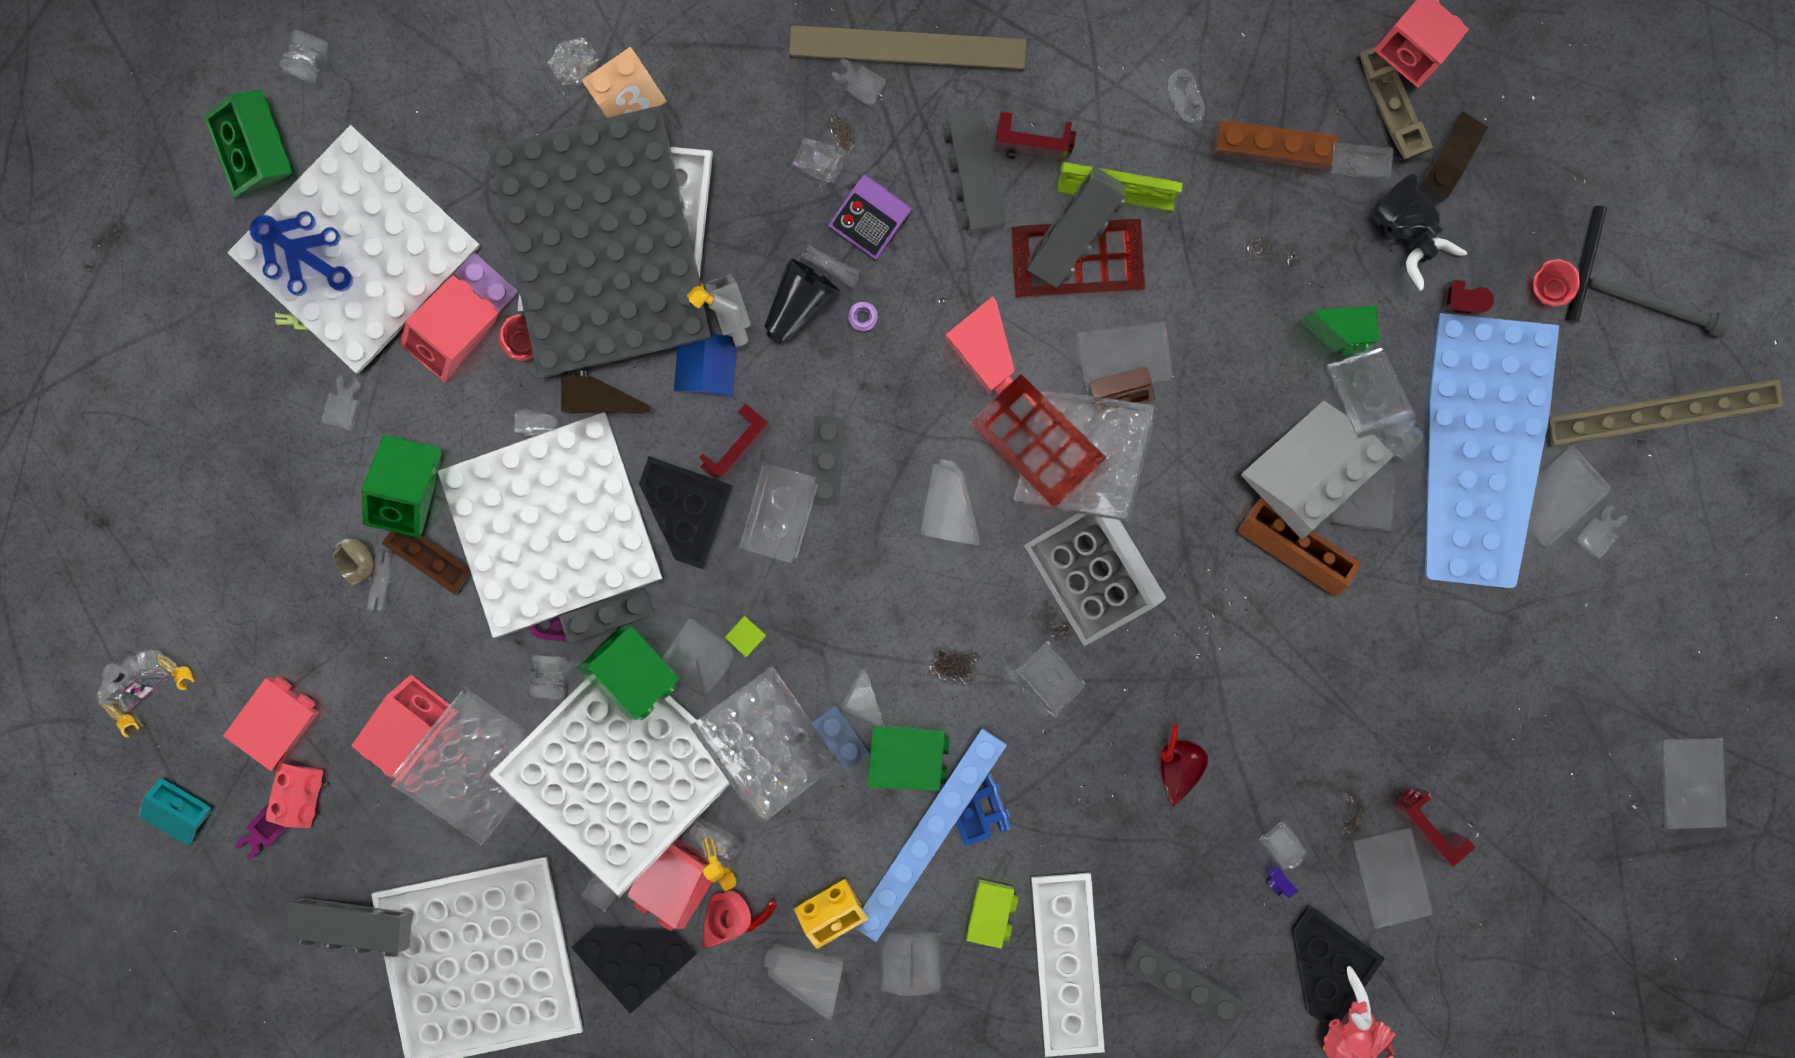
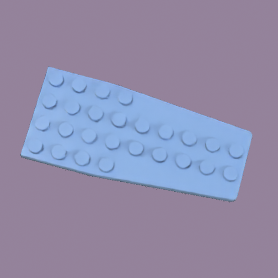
[1425,313,1559,588]

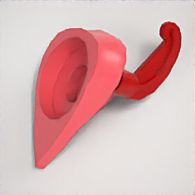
[702,890,777,948]

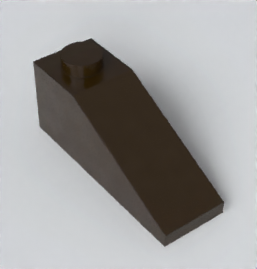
[1418,112,1488,202]
[561,370,653,414]

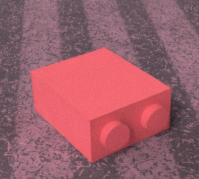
[223,676,319,771]

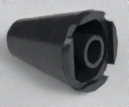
[764,258,839,344]

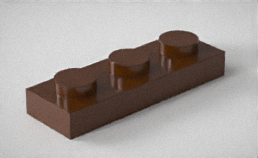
[381,531,471,595]

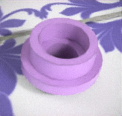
[848,302,878,332]

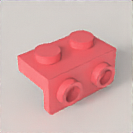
[266,763,324,828]

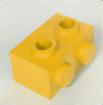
[794,879,868,949]

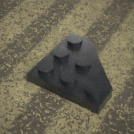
[639,456,733,569]
[1293,906,1385,1028]
[571,926,697,1014]

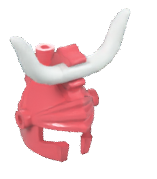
[1323,966,1396,1058]

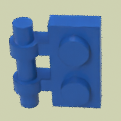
[956,773,1012,847]

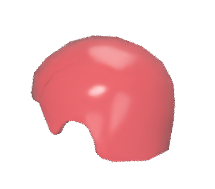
[1533,259,1580,307]
[498,314,534,361]

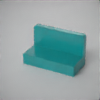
[139,778,212,846]

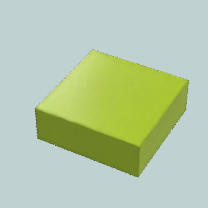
[724,616,767,657]

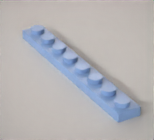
[855,728,1007,942]

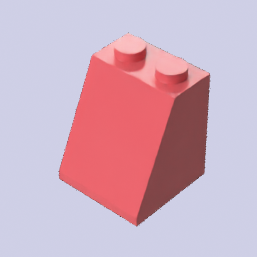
[1374,0,1469,88]
[400,275,498,383]
[945,296,1015,394]
[352,674,457,782]
[628,839,712,931]

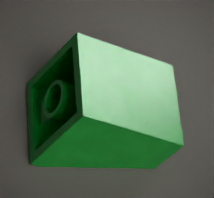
[361,435,441,538]
[576,626,679,720]
[868,723,950,791]

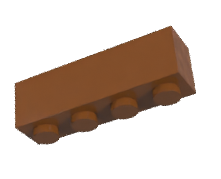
[1213,120,1339,170]
[1237,497,1361,597]

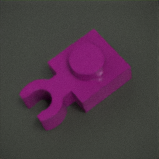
[235,805,288,859]

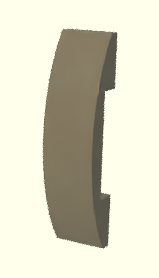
[1359,46,1433,160]

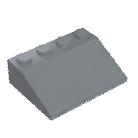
[1241,400,1394,540]
[1024,497,1166,647]

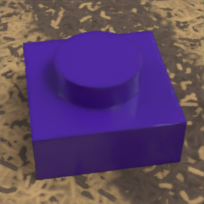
[1266,865,1298,899]

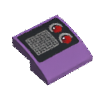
[828,174,913,260]

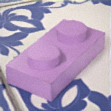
[455,252,519,314]

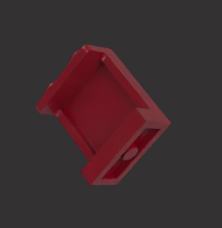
[994,112,1076,161]
[699,403,771,480]
[1395,788,1476,867]

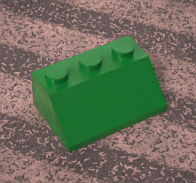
[203,90,292,198]
[1302,305,1379,356]

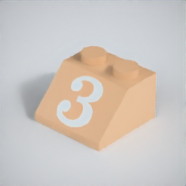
[582,47,667,118]

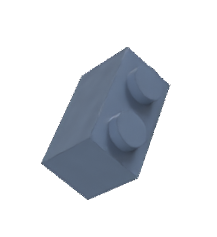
[812,704,871,772]

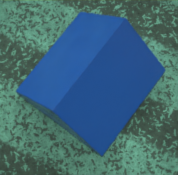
[674,333,737,396]

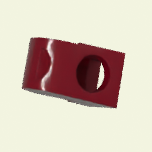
[1445,280,1494,315]

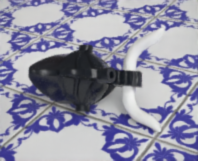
[1372,174,1467,291]

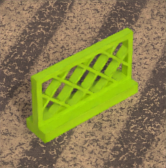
[1057,162,1183,212]

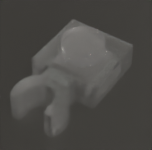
[832,58,887,107]
[321,375,360,430]
[1575,505,1628,559]

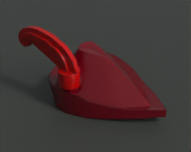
[1159,723,1208,807]

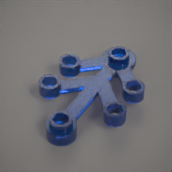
[250,211,353,296]

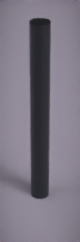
[1567,206,1608,323]

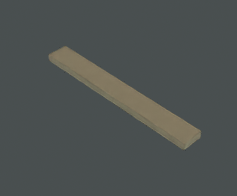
[789,25,1026,70]
[1547,379,1785,447]

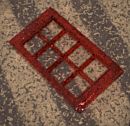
[1011,219,1145,298]
[970,374,1106,508]

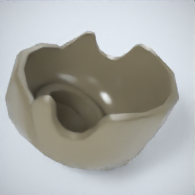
[332,539,373,586]

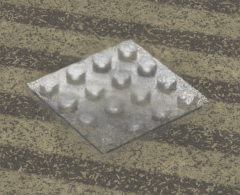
[1013,390,1157,522]
[690,666,840,825]
[388,687,531,846]

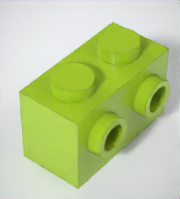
[966,879,1019,949]

